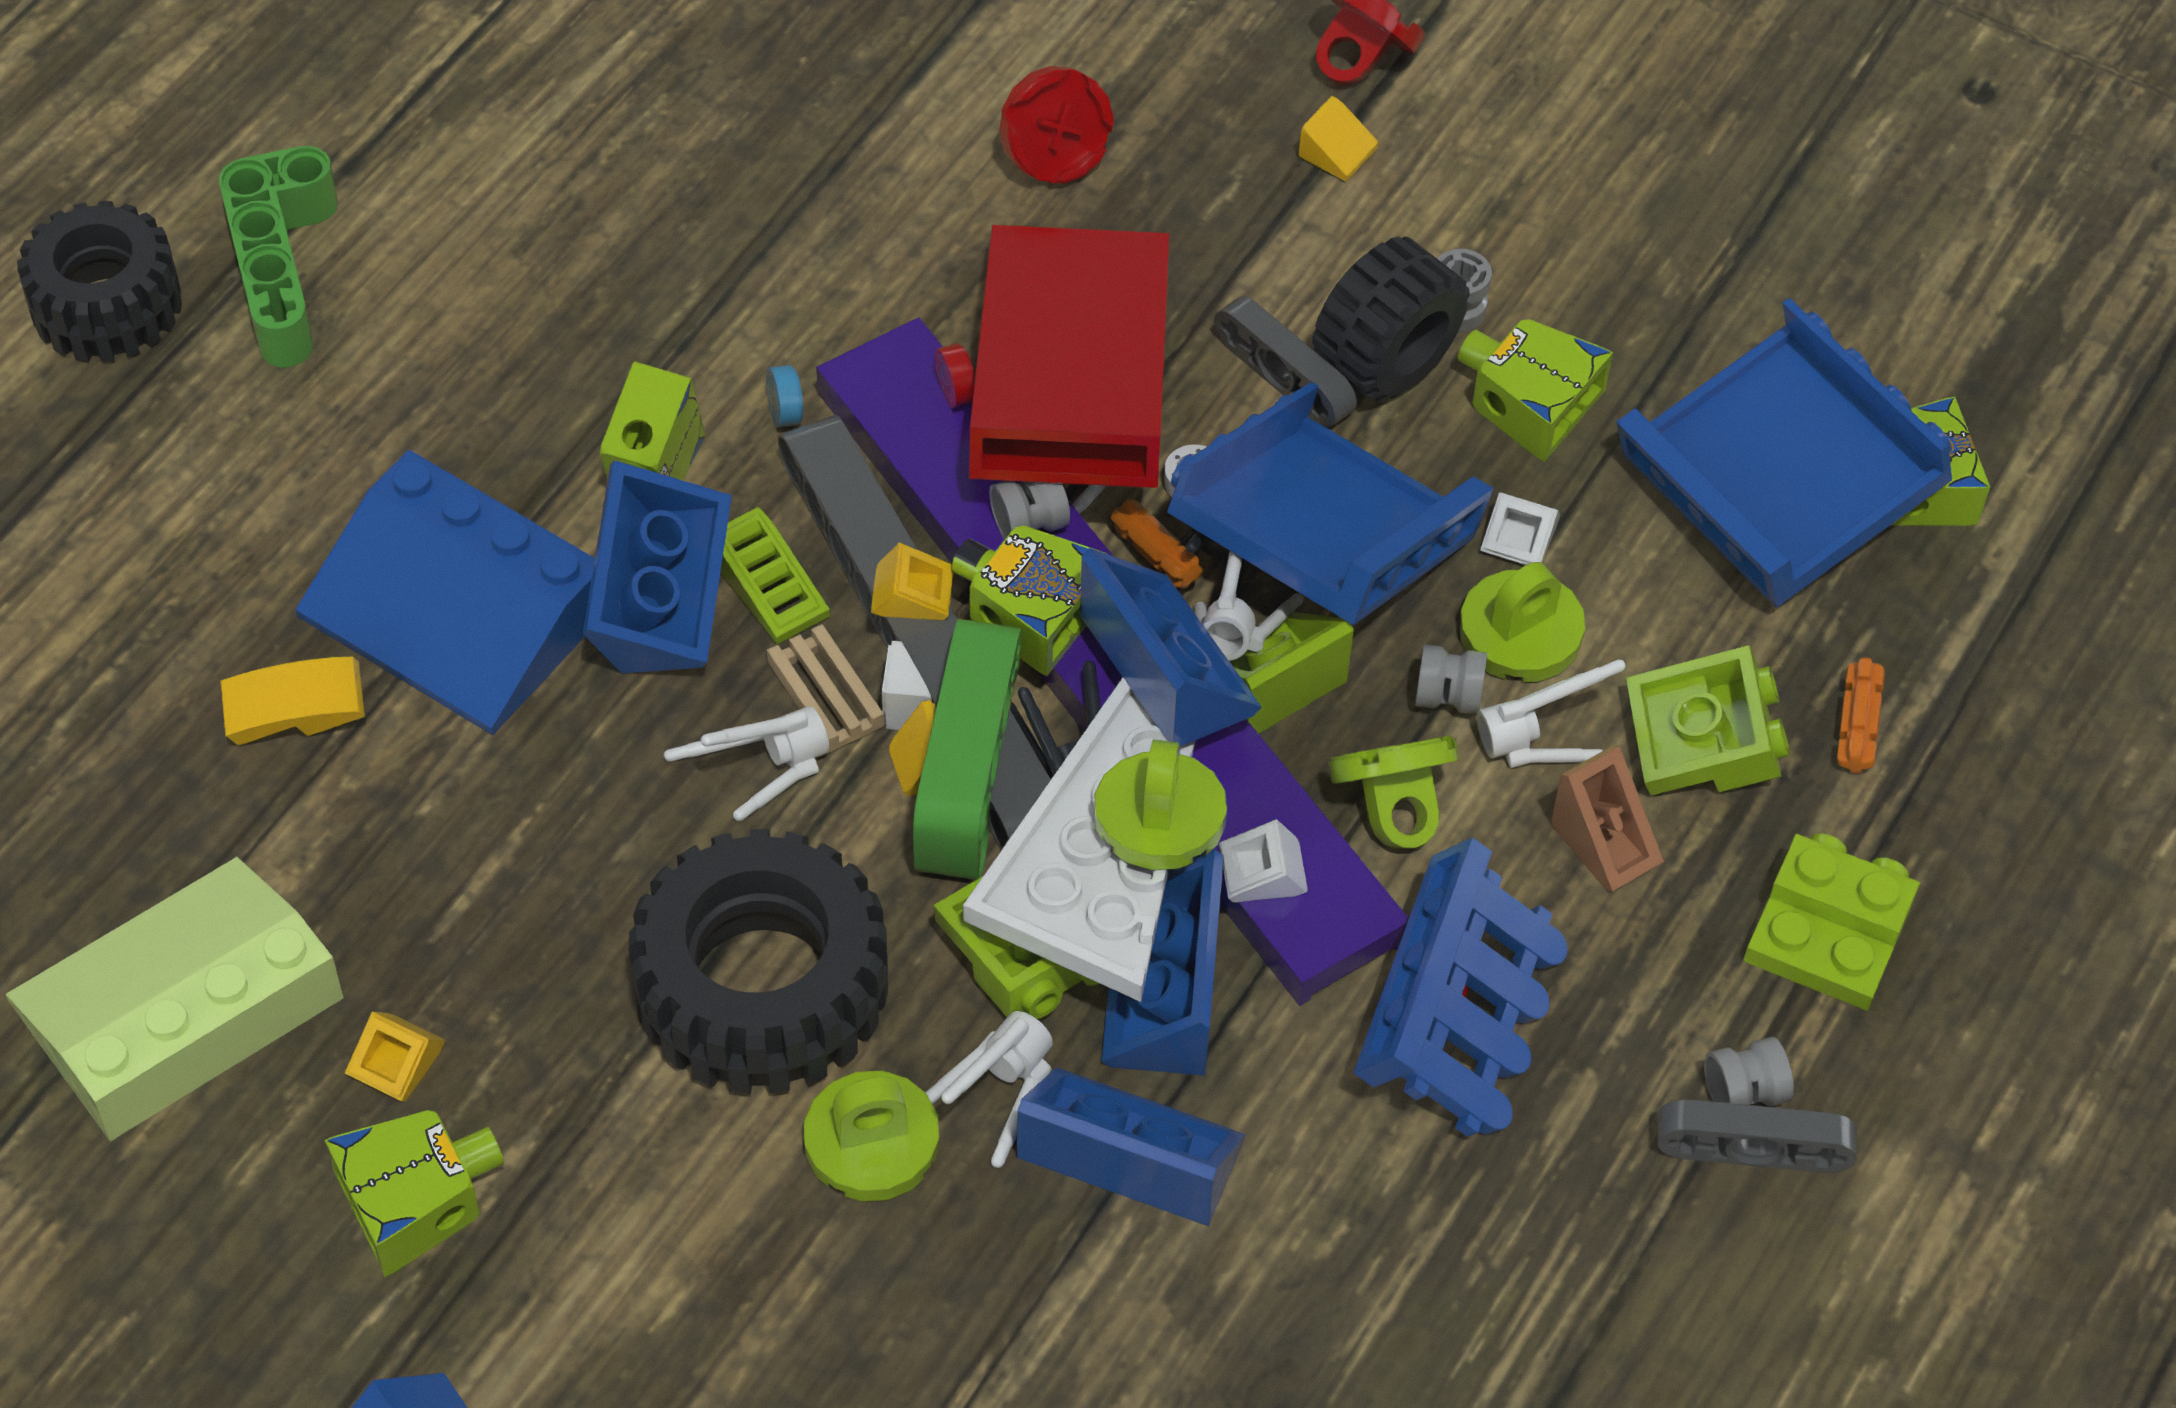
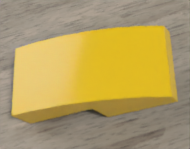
[221,656,365,746]

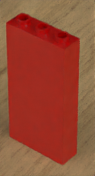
[969,225,1169,488]

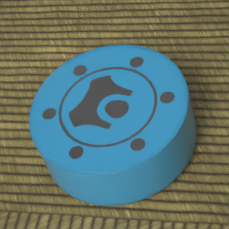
[766,365,803,428]

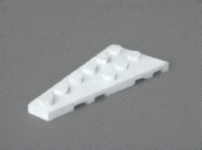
[963,678,1196,1002]

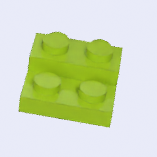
[1626,645,1790,796]
[1743,833,1920,1011]
[933,876,1099,1019]

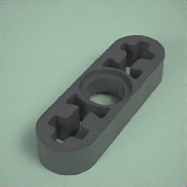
[1214,296,1357,428]
[1657,1100,1857,1173]

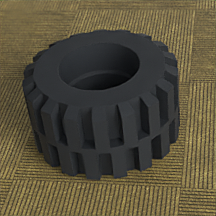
[17,201,182,362]
[1312,236,1470,402]

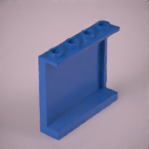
[1616,298,1952,608]
[1167,382,1494,625]

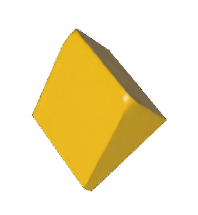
[1299,96,1379,182]
[871,542,953,621]
[889,699,936,796]
[345,1012,445,1102]

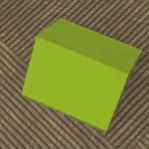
[1229,612,1354,734]

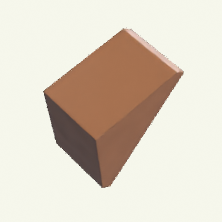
[1551,745,1664,892]

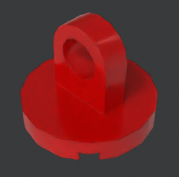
[1316,0,1426,85]
[999,66,1114,184]

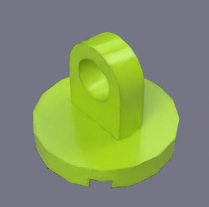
[1460,562,1586,682]
[1328,735,1460,849]
[1094,739,1227,870]
[804,1071,939,1202]

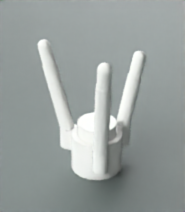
[1194,551,1303,660]
[1477,659,1626,768]
[664,706,829,821]
[925,1011,1053,1168]

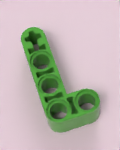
[219,146,338,368]
[913,619,1023,880]

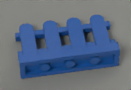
[1353,837,1567,1137]

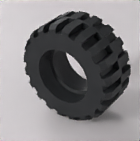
[628,829,888,1094]

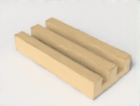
[767,624,884,753]

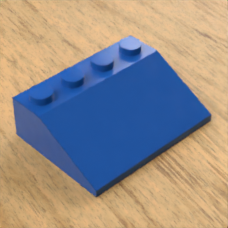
[295,449,595,735]

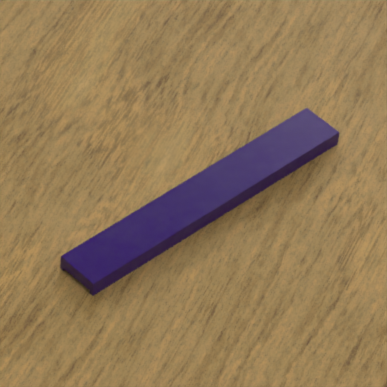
[816,317,1409,1006]

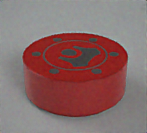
[934,343,976,408]

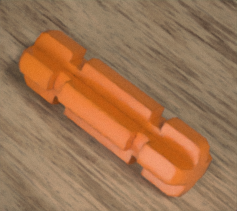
[1111,499,1202,588]
[1836,657,1885,774]

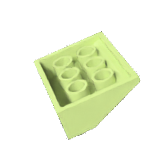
[6,857,344,1142]

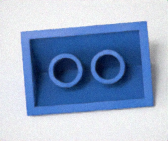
[583,460,732,674]
[1080,548,1262,747]
[1102,849,1224,1076]
[1017,1067,1246,1227]

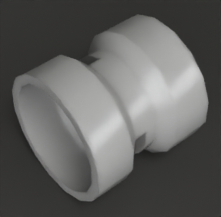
[1437,249,1492,332]
[989,480,1070,540]
[1415,644,1487,715]
[1704,1037,1794,1107]

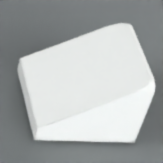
[1480,492,1560,565]
[882,641,932,730]
[1219,819,1308,902]

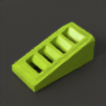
[720,507,830,645]

